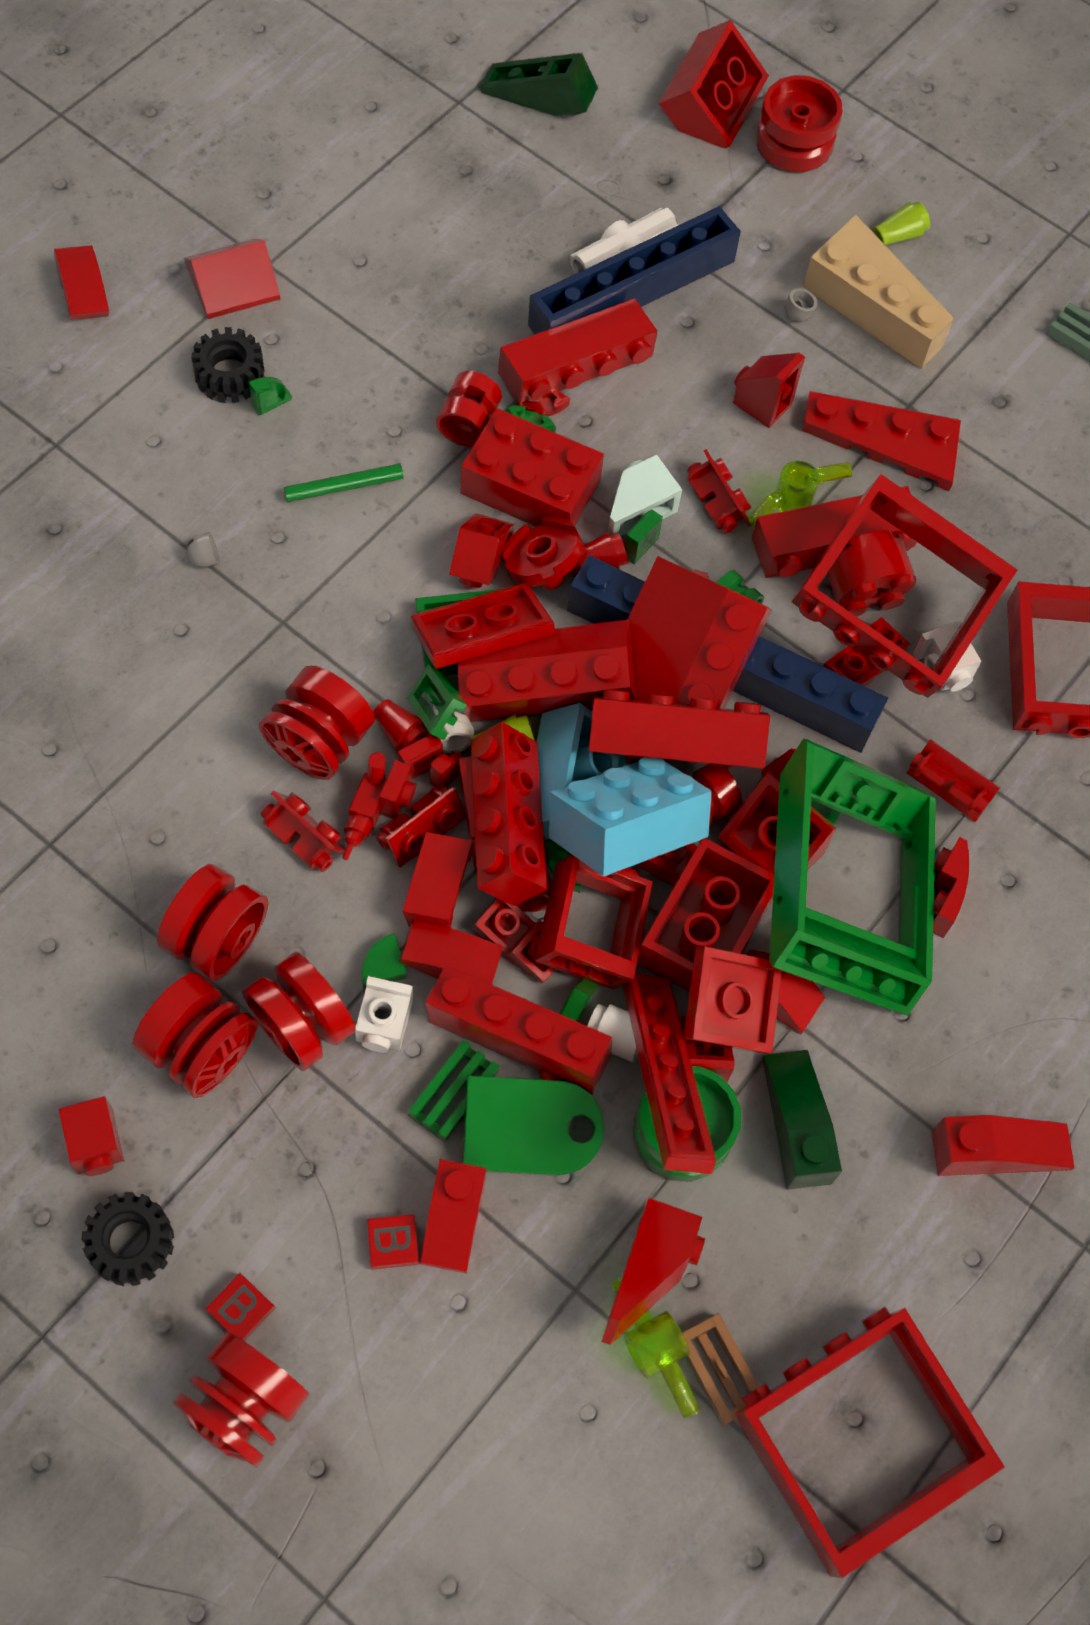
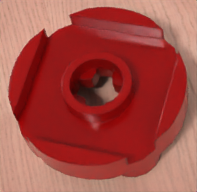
[503,516,586,590]

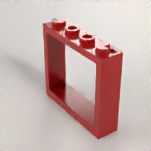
[791,474,1017,698]
[1007,581,1090,738]
[735,1307,1005,1578]

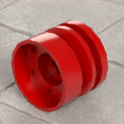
[259,666,375,780]
[132,973,258,1098]
[172,1331,309,1468]

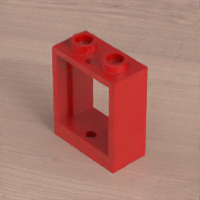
[535,854,653,989]

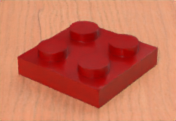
[684,946,782,1054]

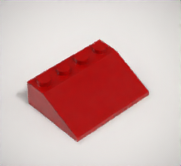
[588,556,772,764]

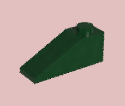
[479,52,598,116]
[762,1050,842,1190]

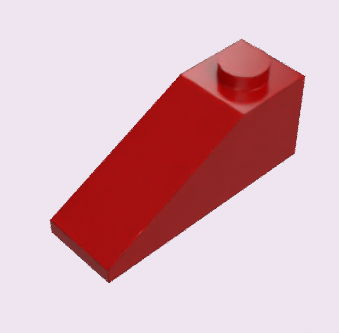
[931,1115,1075,1176]
[601,1197,705,1345]

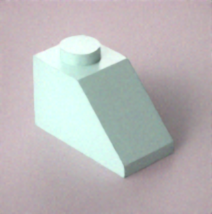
[608,455,682,539]

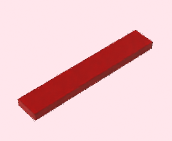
[623,974,716,1174]

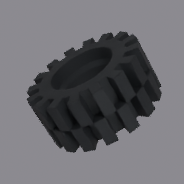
[191,327,265,403]
[81,1192,174,1286]

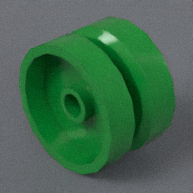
[633,1066,741,1182]

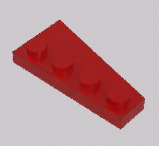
[802,391,961,491]

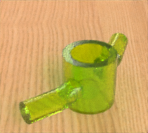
[748,461,852,527]
[612,1277,700,1418]

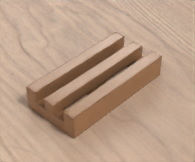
[675,1313,759,1427]

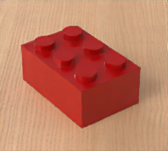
[461,408,604,526]
[637,838,774,992]

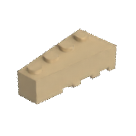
[803,215,954,369]

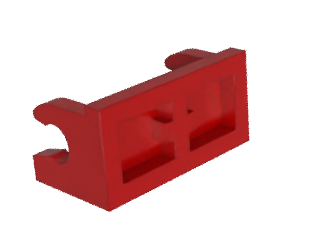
[402,832,474,928]

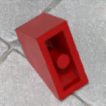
[733,353,805,428]
[449,513,514,588]
[420,1159,487,1274]

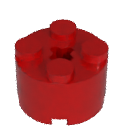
[827,530,916,617]

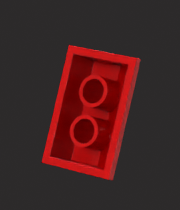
[658,20,769,149]

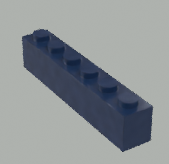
[528,206,741,334]

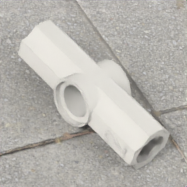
[570,207,678,274]

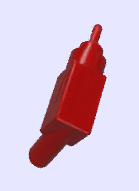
[342,752,387,860]

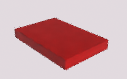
[410,583,556,669]

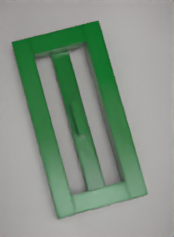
[407,664,467,740]
[408,1040,500,1142]

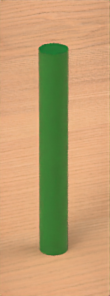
[284,463,404,502]

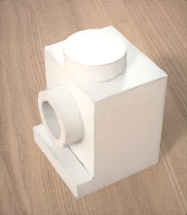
[913,621,981,692]
[355,976,413,1053]

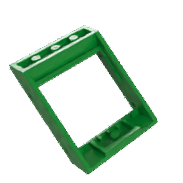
[769,738,936,1016]

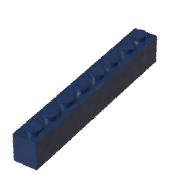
[567,555,888,753]

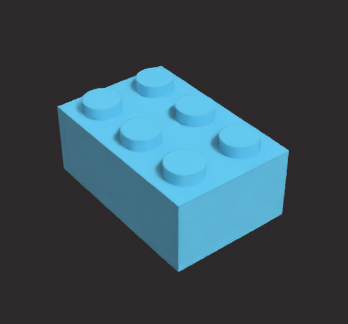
[549,757,712,877]

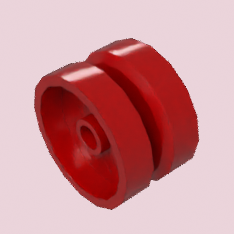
[756,75,843,172]
[157,864,269,981]
[242,952,356,1071]

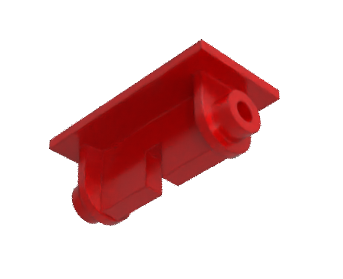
[687,449,752,533]
[907,739,1000,822]
[376,786,466,868]
[261,791,346,872]

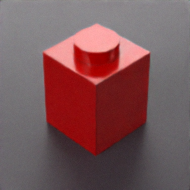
[58,1096,124,1176]

